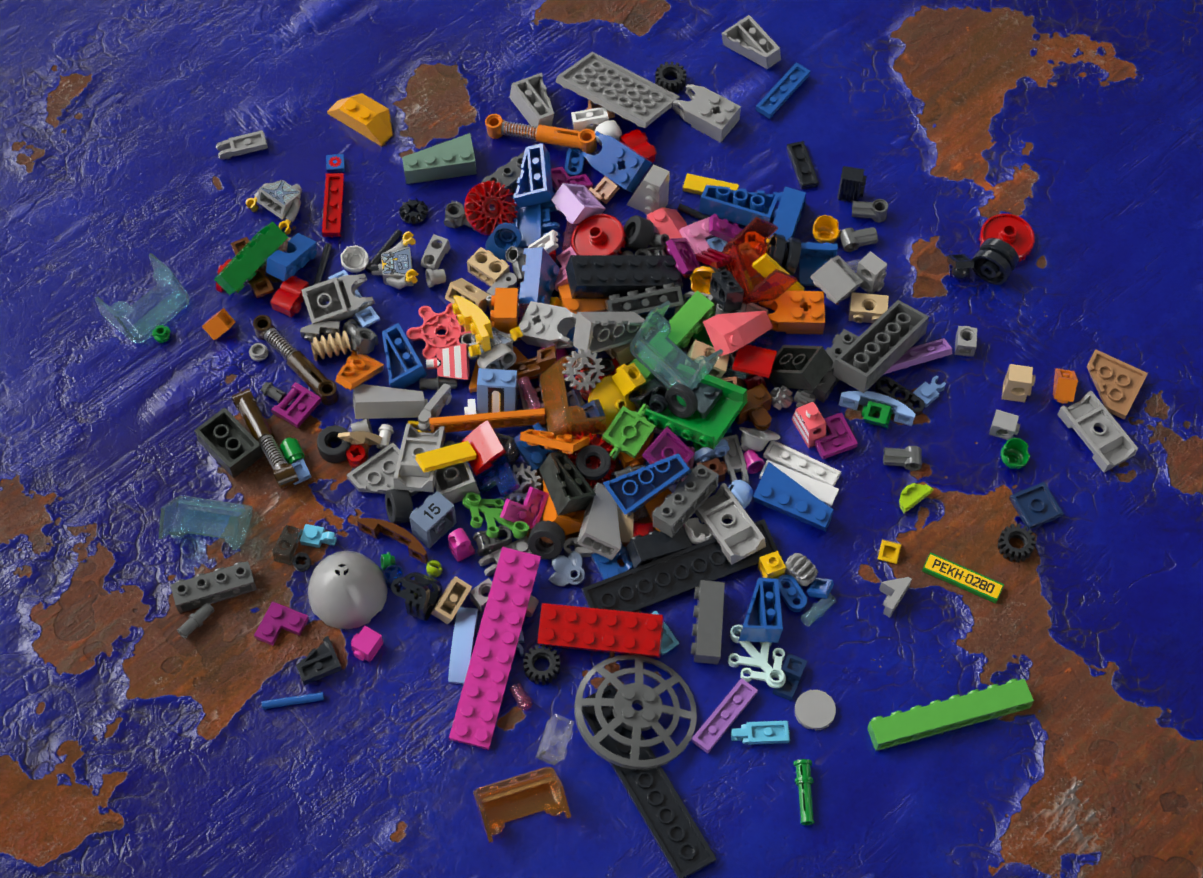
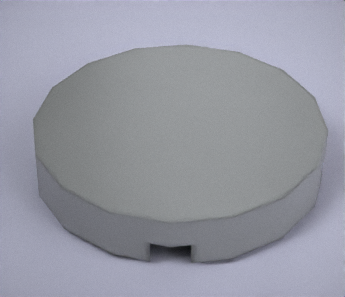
[795,690,836,730]

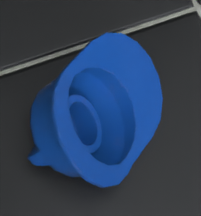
[485,223,522,260]

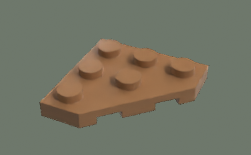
[1087,349,1148,420]

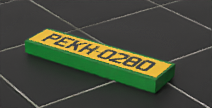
[922,552,1004,604]

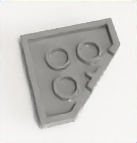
[347,443,420,496]

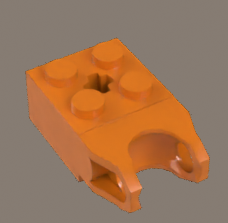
[759,290,825,335]

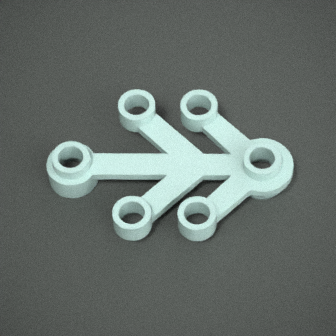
[728,625,786,688]

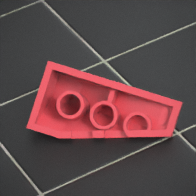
[646,207,691,279]
[703,311,773,356]

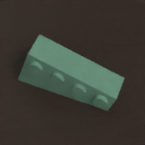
[402,133,477,184]

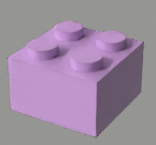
[551,183,606,224]

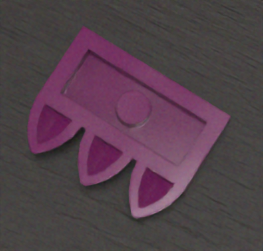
[709,214,743,245]

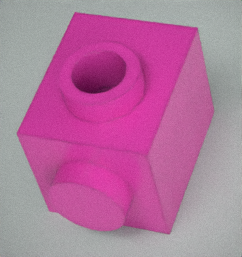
[351,626,383,662]

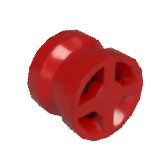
[346,444,367,468]

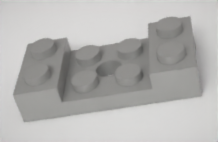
[1058,391,1138,472]
[393,424,445,492]
[695,483,766,565]

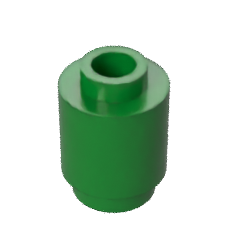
[280,437,305,464]

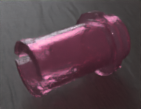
[510,683,532,711]

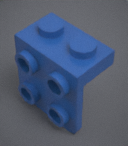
[799,242,838,286]

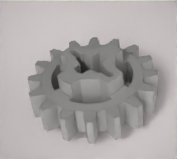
[562,349,605,391]
[499,464,541,503]

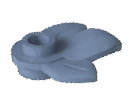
[549,550,585,587]

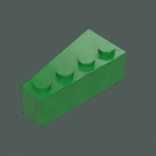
[214,222,288,295]

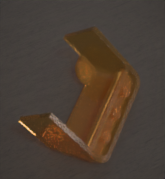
[540,355,606,438]
[473,767,571,843]

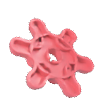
[406,303,472,359]

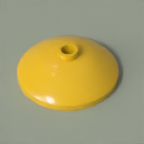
[588,375,638,430]

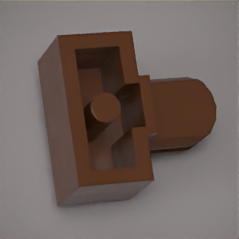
[735,383,772,431]

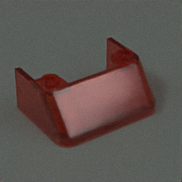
[722,217,798,304]

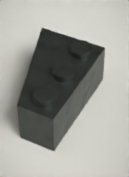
[539,451,596,516]

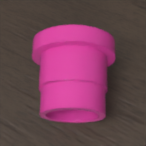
[743,450,765,474]

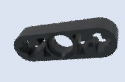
[875,376,925,416]

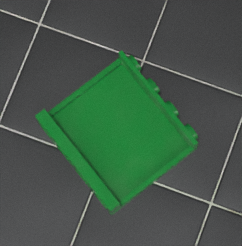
[645,364,748,450]

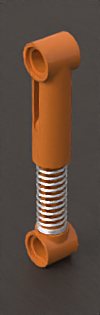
[485,114,597,154]

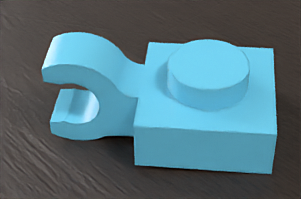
[300,524,337,548]

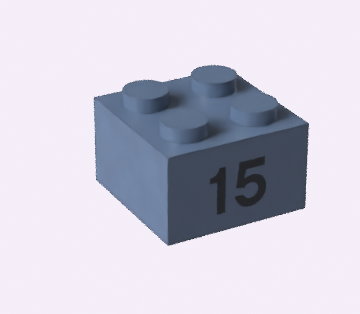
[409,491,457,548]

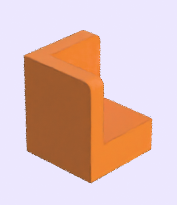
[202,308,236,340]

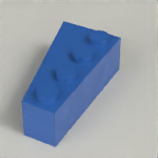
[603,453,692,516]

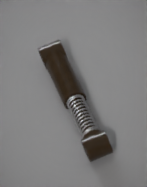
[253,315,339,406]
[231,388,299,489]

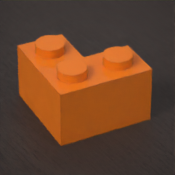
[490,288,518,340]

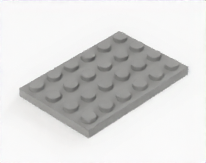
[556,52,680,128]

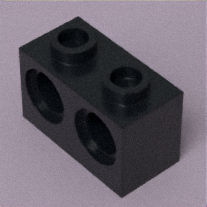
[709,271,744,312]

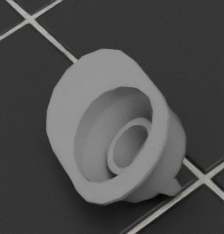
[739,427,780,452]

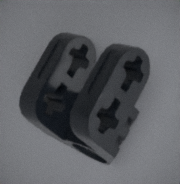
[391,572,442,621]

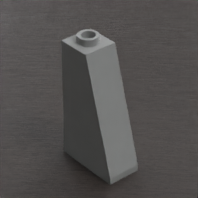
[353,384,428,419]
[577,483,621,560]

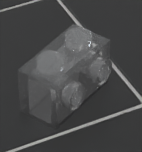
[536,714,574,766]

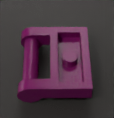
[271,382,321,428]

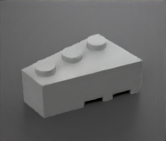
[722,15,781,69]
[627,164,670,215]

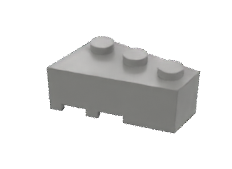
[510,73,554,128]

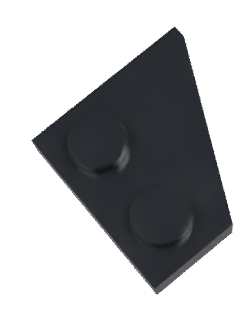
[682,379,723,419]
[296,636,342,685]

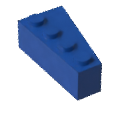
[699,185,780,232]
[753,462,833,532]

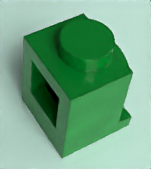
[862,401,893,429]

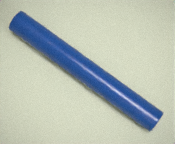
[261,692,324,709]

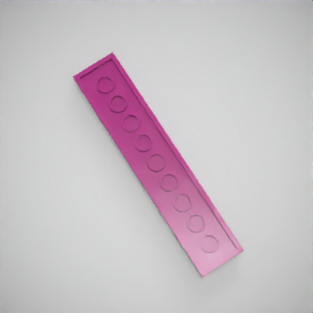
[449,547,541,750]

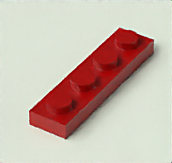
[322,173,344,237]

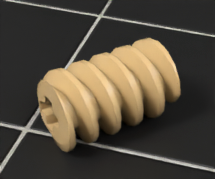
[311,331,351,361]

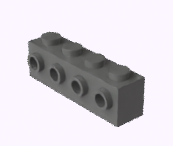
[481,144,537,193]
[605,283,684,314]
[813,329,858,403]
[652,463,719,537]
[170,561,257,613]
[691,580,725,665]

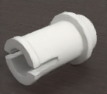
[377,424,394,450]

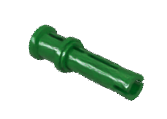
[793,759,814,825]

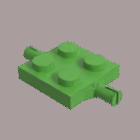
[602,404,656,461]

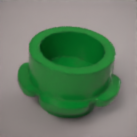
[152,325,171,343]
[381,552,395,572]

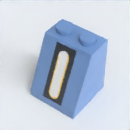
[477,368,519,414]

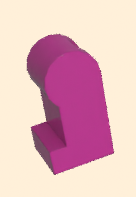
[448,528,475,562]

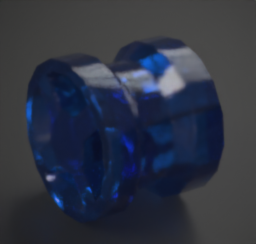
[384,565,404,589]

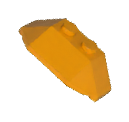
[327,93,393,147]

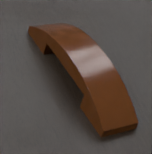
[230,237,274,298]
[506,345,557,381]
[357,518,428,564]

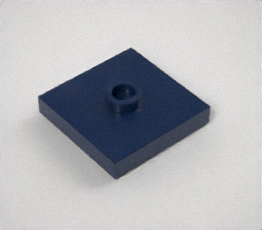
[1009,482,1064,530]

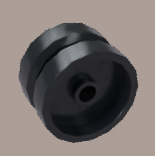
[765,233,801,276]
[972,238,1019,285]

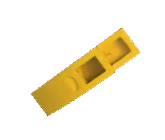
[452,295,493,352]

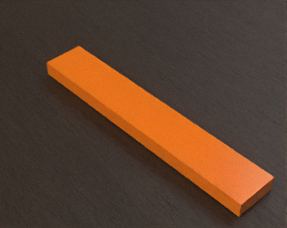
[429,408,546,433]

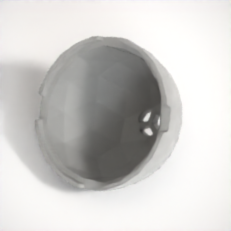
[308,551,388,629]

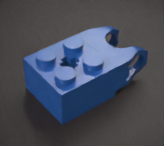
[582,131,652,193]

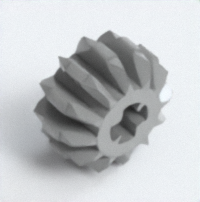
[784,553,818,586]

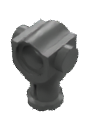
[444,201,476,231]
[343,319,379,355]

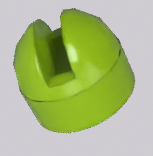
[426,560,442,578]

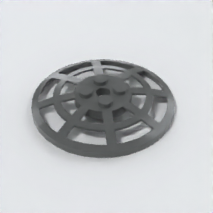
[574,655,697,770]

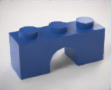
[266,233,317,282]

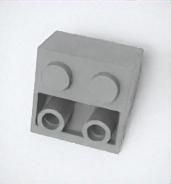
[810,255,864,304]

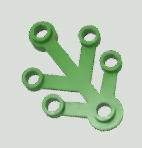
[462,492,529,539]

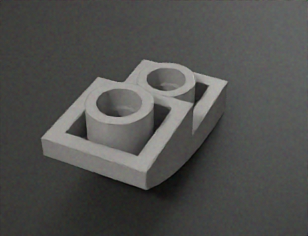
[300,321,340,341]

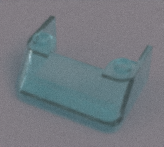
[95,253,190,343]
[630,301,723,397]
[158,496,253,550]

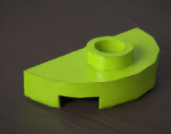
[899,483,934,513]

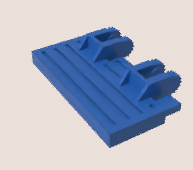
[514,188,560,249]

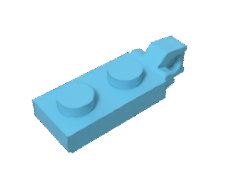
[731,721,790,745]

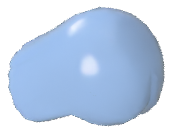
[728,480,753,509]

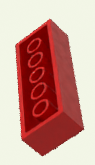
[537,603,664,658]

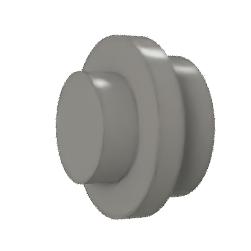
[249,343,268,361]

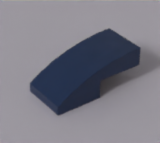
[772,653,807,701]

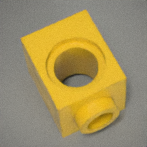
[611,362,646,396]
[758,551,786,579]

